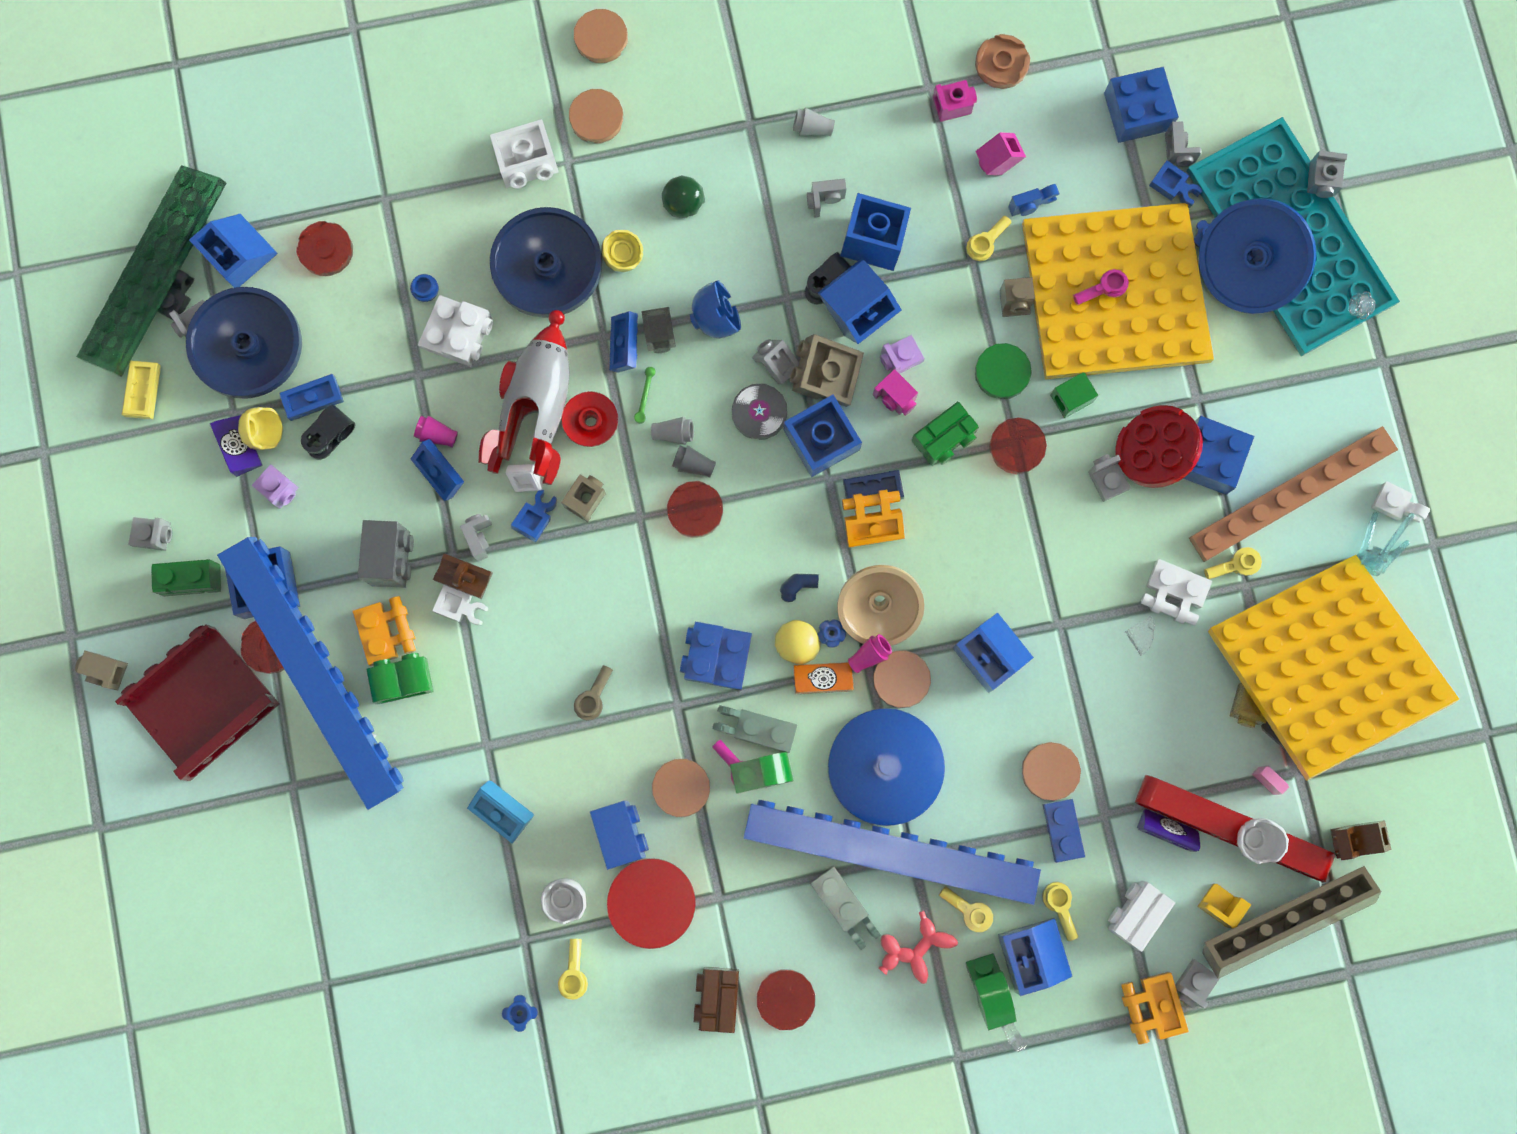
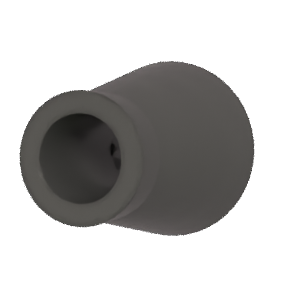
[672,445,716,477]

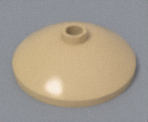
[837,565,924,646]

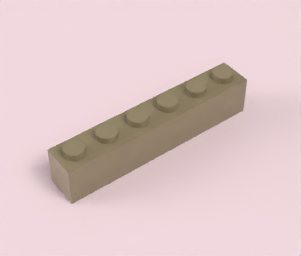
[1202,866,1382,979]

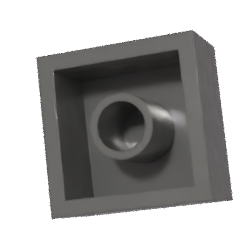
[358,520,414,588]

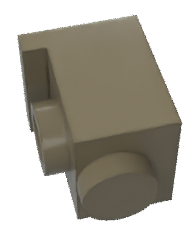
[1000,277,1035,317]
[561,474,606,523]
[75,650,128,691]

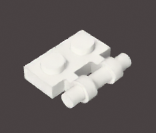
[1141,559,1212,626]

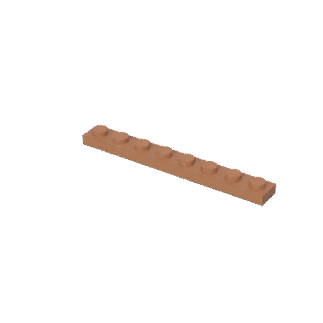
[1189,426,1398,562]

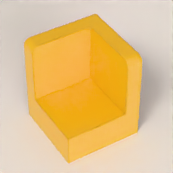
[1197,884,1251,929]

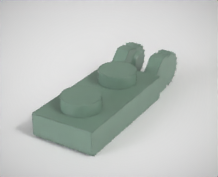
[712,705,797,753]
[810,866,881,950]

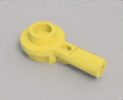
[966,216,1011,261]
[1204,547,1262,579]
[1042,882,1078,941]
[939,886,993,932]
[558,939,588,1000]

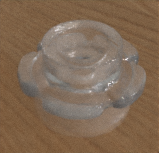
[1349,291,1375,320]

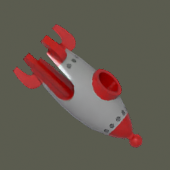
[478,310,570,485]

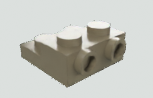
[790,334,864,407]

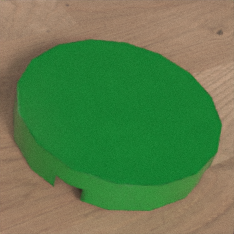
[975,343,1032,399]

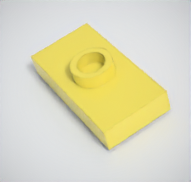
[122,361,161,419]

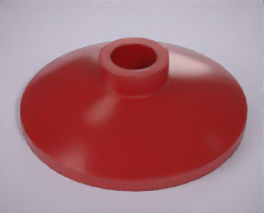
[562,391,618,447]

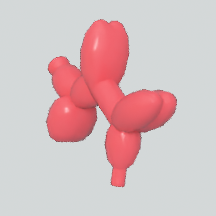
[879,911,958,984]

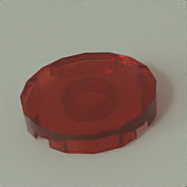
[296,221,353,276]
[989,417,1047,474]
[667,481,723,538]
[240,620,285,674]
[757,969,815,1030]

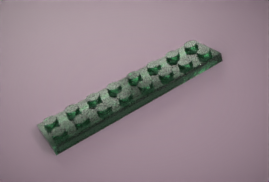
[76,165,227,377]

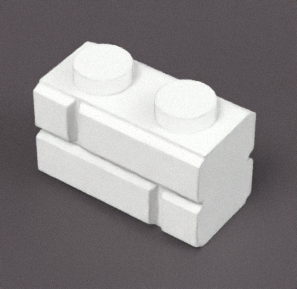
[1108,881,1175,952]

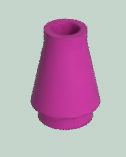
[414,416,458,448]
[848,634,892,673]

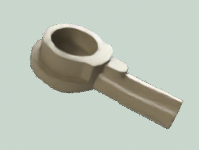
[574,665,613,721]

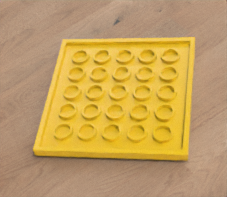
[1022,203,1214,380]
[1208,555,1459,781]

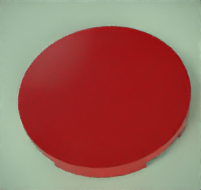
[1115,405,1203,488]
[607,858,696,949]

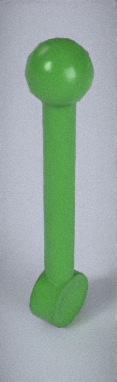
[634,367,656,424]

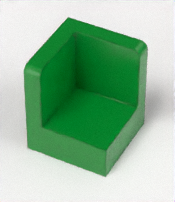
[1050,372,1099,419]

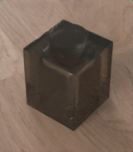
[641,307,676,353]

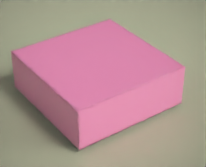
[1252,766,1289,795]

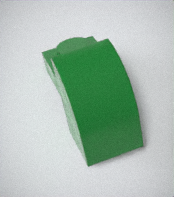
[730,752,794,794]
[966,953,1017,1031]

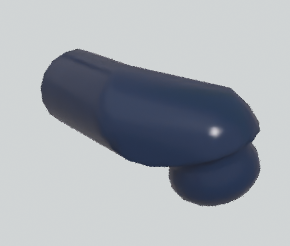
[780,574,819,602]

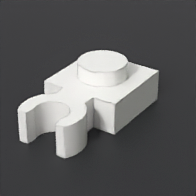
[433,585,488,625]

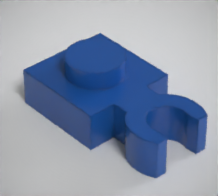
[1149,160,1203,208]
[1008,184,1060,216]
[511,490,557,543]

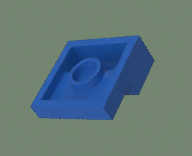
[680,621,752,691]

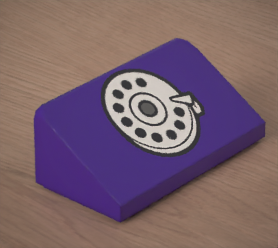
[210,415,263,477]
[1137,809,1201,852]

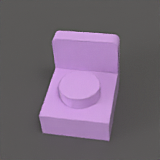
[880,335,925,374]
[252,464,299,509]

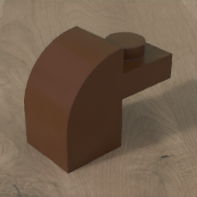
[1330,820,1392,860]

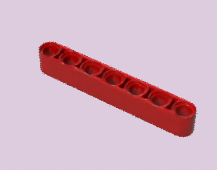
[1135,775,1336,882]

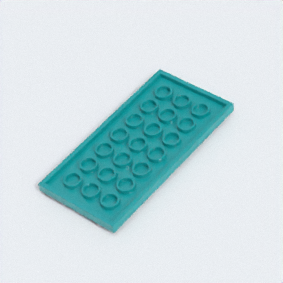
[1186,117,1400,357]

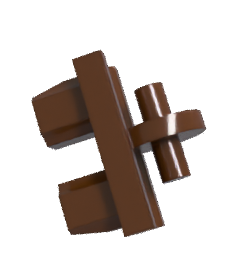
[433,553,493,599]

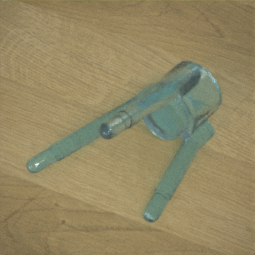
[1357,512,1414,576]

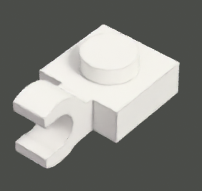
[1371,481,1430,523]

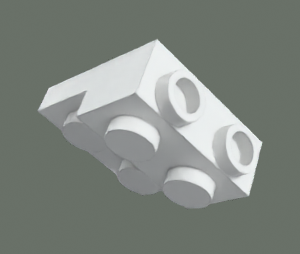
[490,119,559,189]
[418,295,493,367]

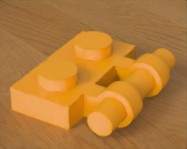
[842,489,905,547]
[353,596,416,666]
[1121,971,1189,1044]

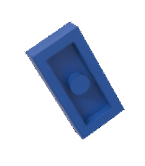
[609,311,638,373]
[279,374,344,421]
[410,439,464,502]
[1042,799,1085,863]

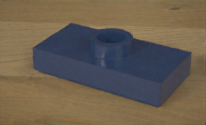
[843,470,904,500]

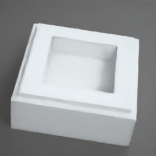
[506,464,543,492]

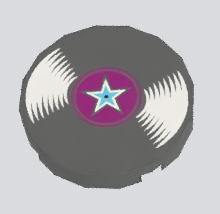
[732,384,787,440]

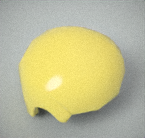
[601,230,643,272]
[238,407,283,450]
[775,620,821,665]

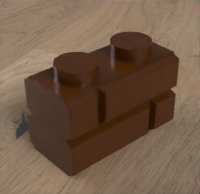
[694,967,739,1033]

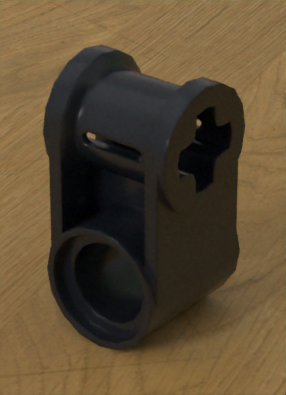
[805,252,851,305]
[301,405,356,460]

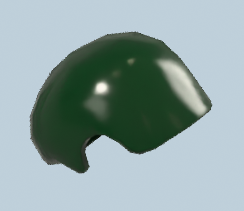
[662,175,705,219]

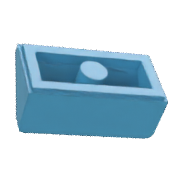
[467,780,534,844]

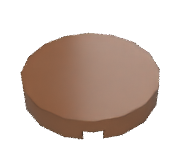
[574,9,628,63]
[975,34,1030,89]
[569,89,623,143]
[873,651,931,708]
[1022,742,1081,801]
[652,759,710,817]

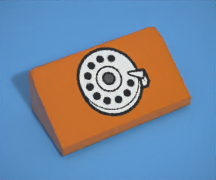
[794,662,854,694]

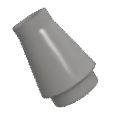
[793,108,835,136]
[651,417,694,445]

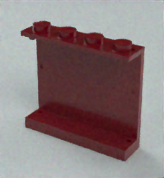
[115,624,280,781]

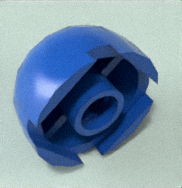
[690,280,741,338]

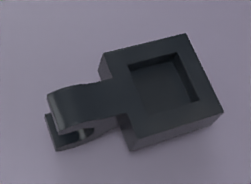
[149,269,194,321]

